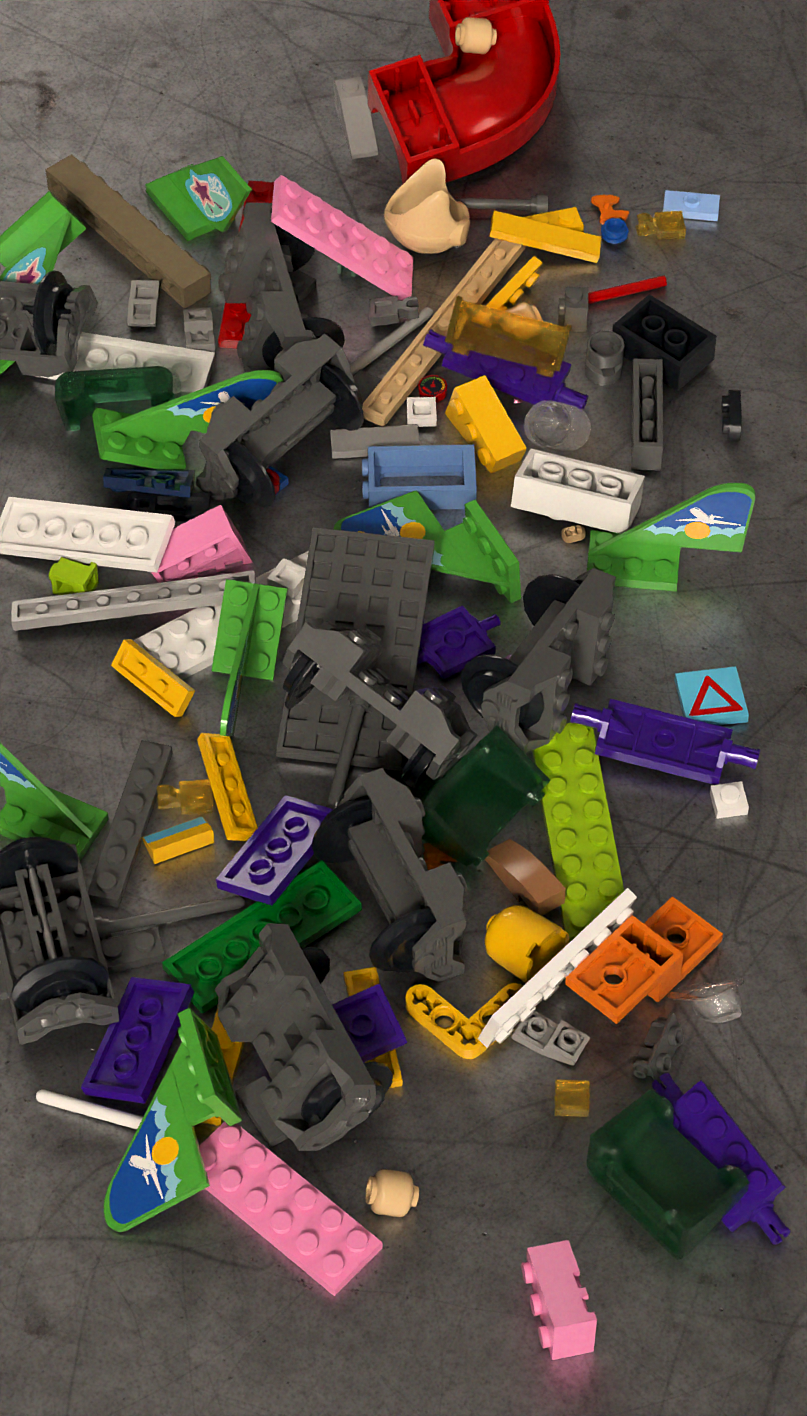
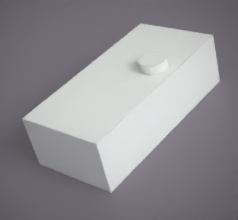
[511,449,645,534]

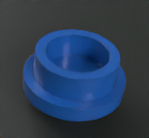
[601,218,629,244]

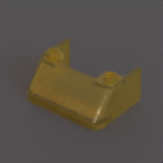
[445,296,573,378]

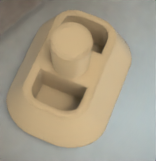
[561,524,586,543]

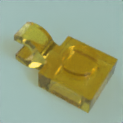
[635,211,686,240]
[157,780,213,815]

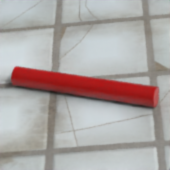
[588,275,667,304]

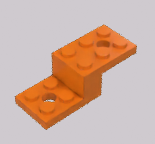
[565,896,723,1024]

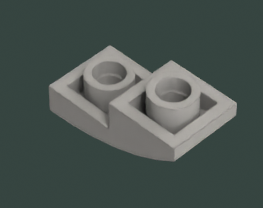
[511,1011,590,1066]

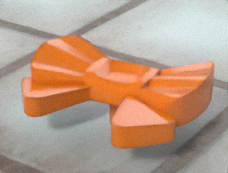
[591,194,629,225]
[423,843,459,870]

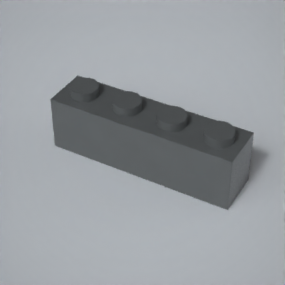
[631,359,663,471]

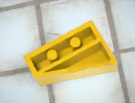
[445,375,527,474]

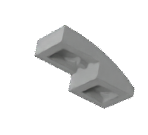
[127,280,160,327]
[183,307,216,353]

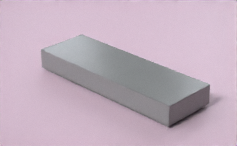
[330,424,420,459]

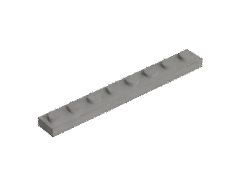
[11,571,256,631]

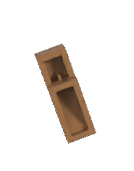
[483,839,566,916]

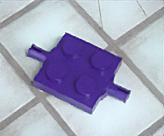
[418,605,501,680]

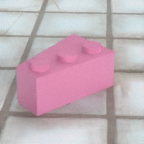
[151,505,253,583]
[521,1240,597,1360]

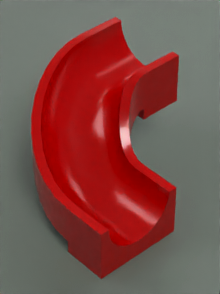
[368,0,560,185]

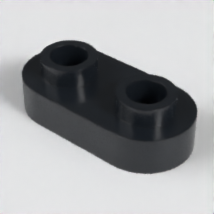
[721,390,742,441]

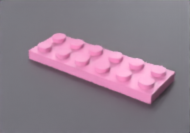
[271,175,413,301]
[199,1122,382,1296]

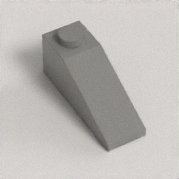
[334,77,378,159]

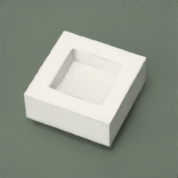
[407,397,437,427]
[267,558,306,598]
[710,781,749,819]

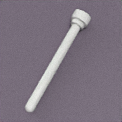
[36,1089,194,1129]

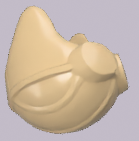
[384,158,471,254]

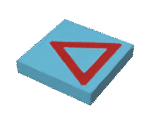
[674,666,749,726]

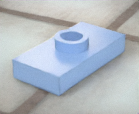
[663,190,720,221]

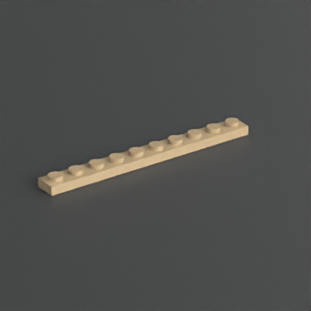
[362,238,526,427]

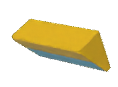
[142,816,214,864]

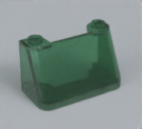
[55,366,181,431]
[420,726,551,867]
[586,1089,750,1260]

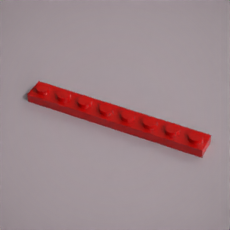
[218,180,274,349]

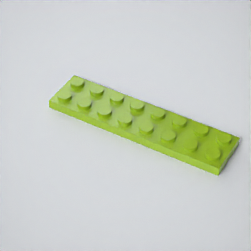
[532,723,624,942]

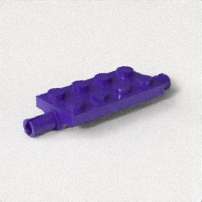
[423,321,589,413]
[570,699,760,785]
[649,1073,791,1245]

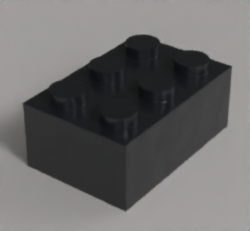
[612,294,717,391]

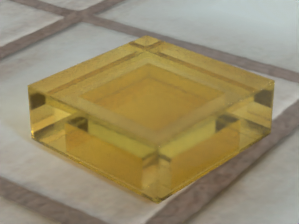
[554,1079,590,1117]

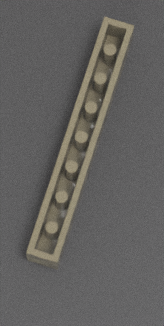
[46,154,211,309]

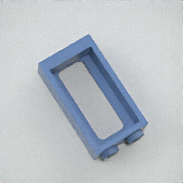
[362,445,477,510]

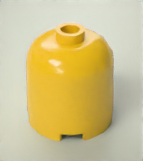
[484,905,570,984]

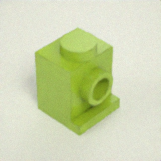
[49,557,99,595]

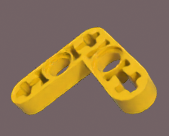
[405,983,524,1059]

